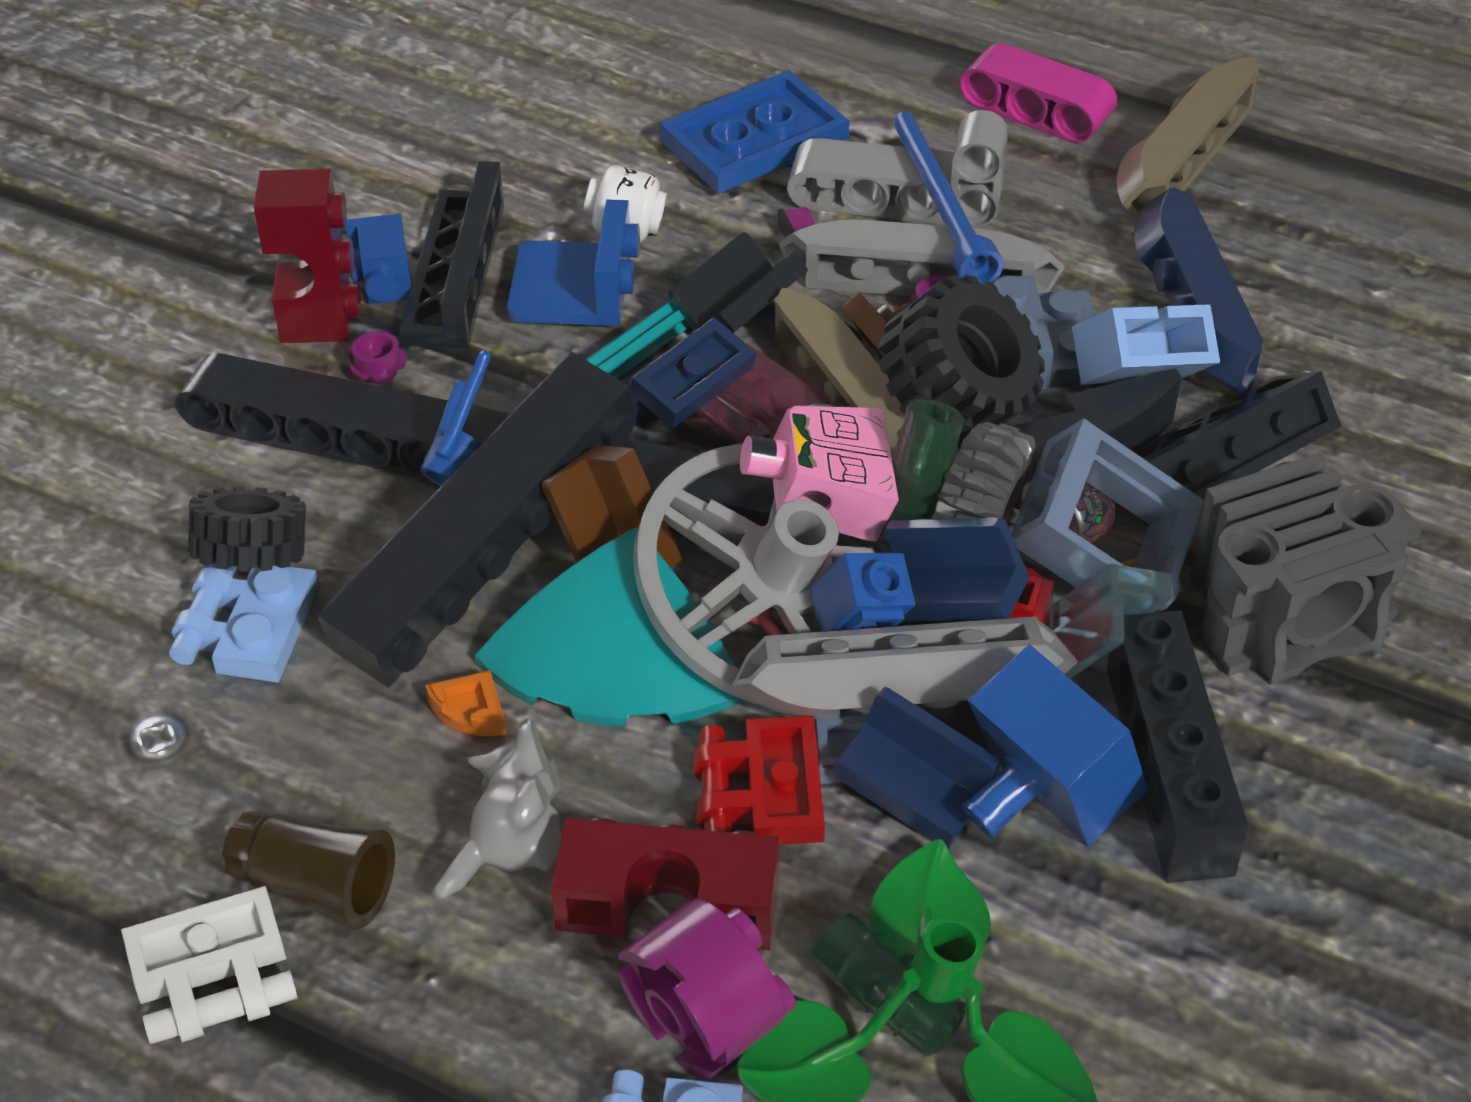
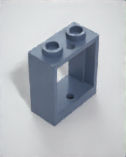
[1011,418,1204,615]

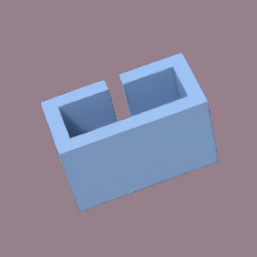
[1072,305,1220,385]

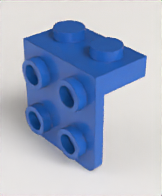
[507,199,640,326]

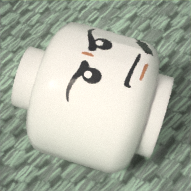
[583,165,668,243]

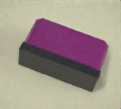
[778,207,815,238]

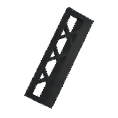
[399,161,504,349]
[1133,371,1342,525]

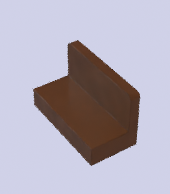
[542,445,682,568]

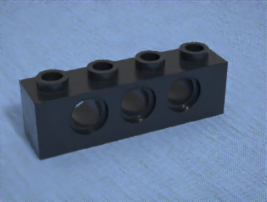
[1107,610,1248,883]

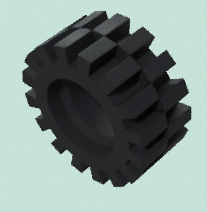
[188,487,306,572]

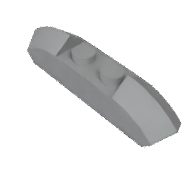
[779,219,1065,296]
[731,616,1078,719]

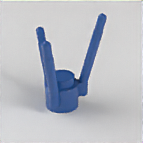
[420,350,491,486]

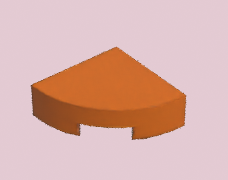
[425,670,506,736]

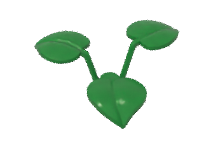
[736,839,1097,1102]

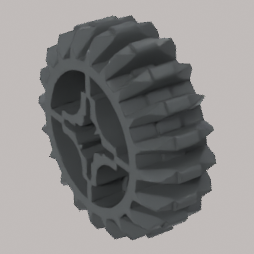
[931,422,1040,533]

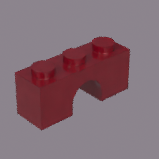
[253,168,361,344]
[551,818,780,951]

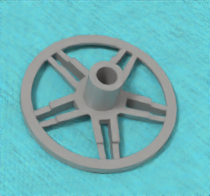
[633,444,922,704]

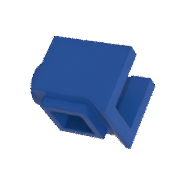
[810,553,916,632]

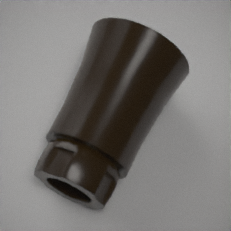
[222,811,395,929]

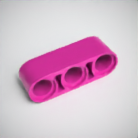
[959,43,1118,143]

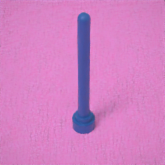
[893,111,1004,285]

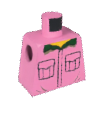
[740,406,899,542]

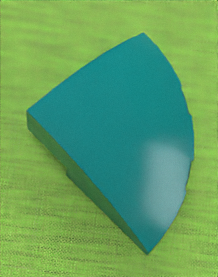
[475,527,745,727]

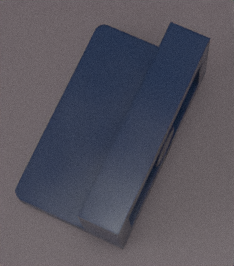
[630,317,757,429]
[884,517,1030,623]
[832,687,1001,850]

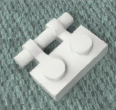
[121,886,298,1045]

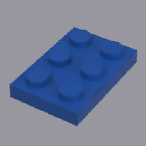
[659,70,850,194]

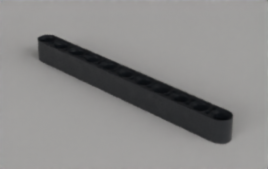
[175,353,775,546]

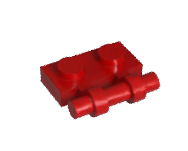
[693,716,825,845]

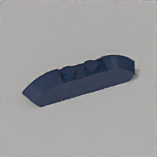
[1134,187,1263,395]

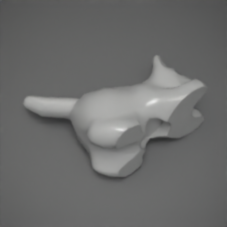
[433,719,564,899]

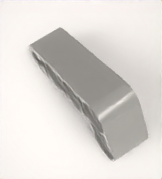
[787,110,1008,227]

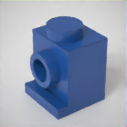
[346,213,411,305]

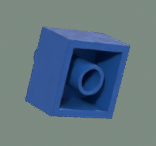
[962,644,1148,847]

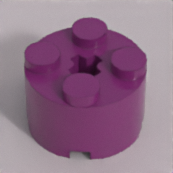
[618,899,796,1079]

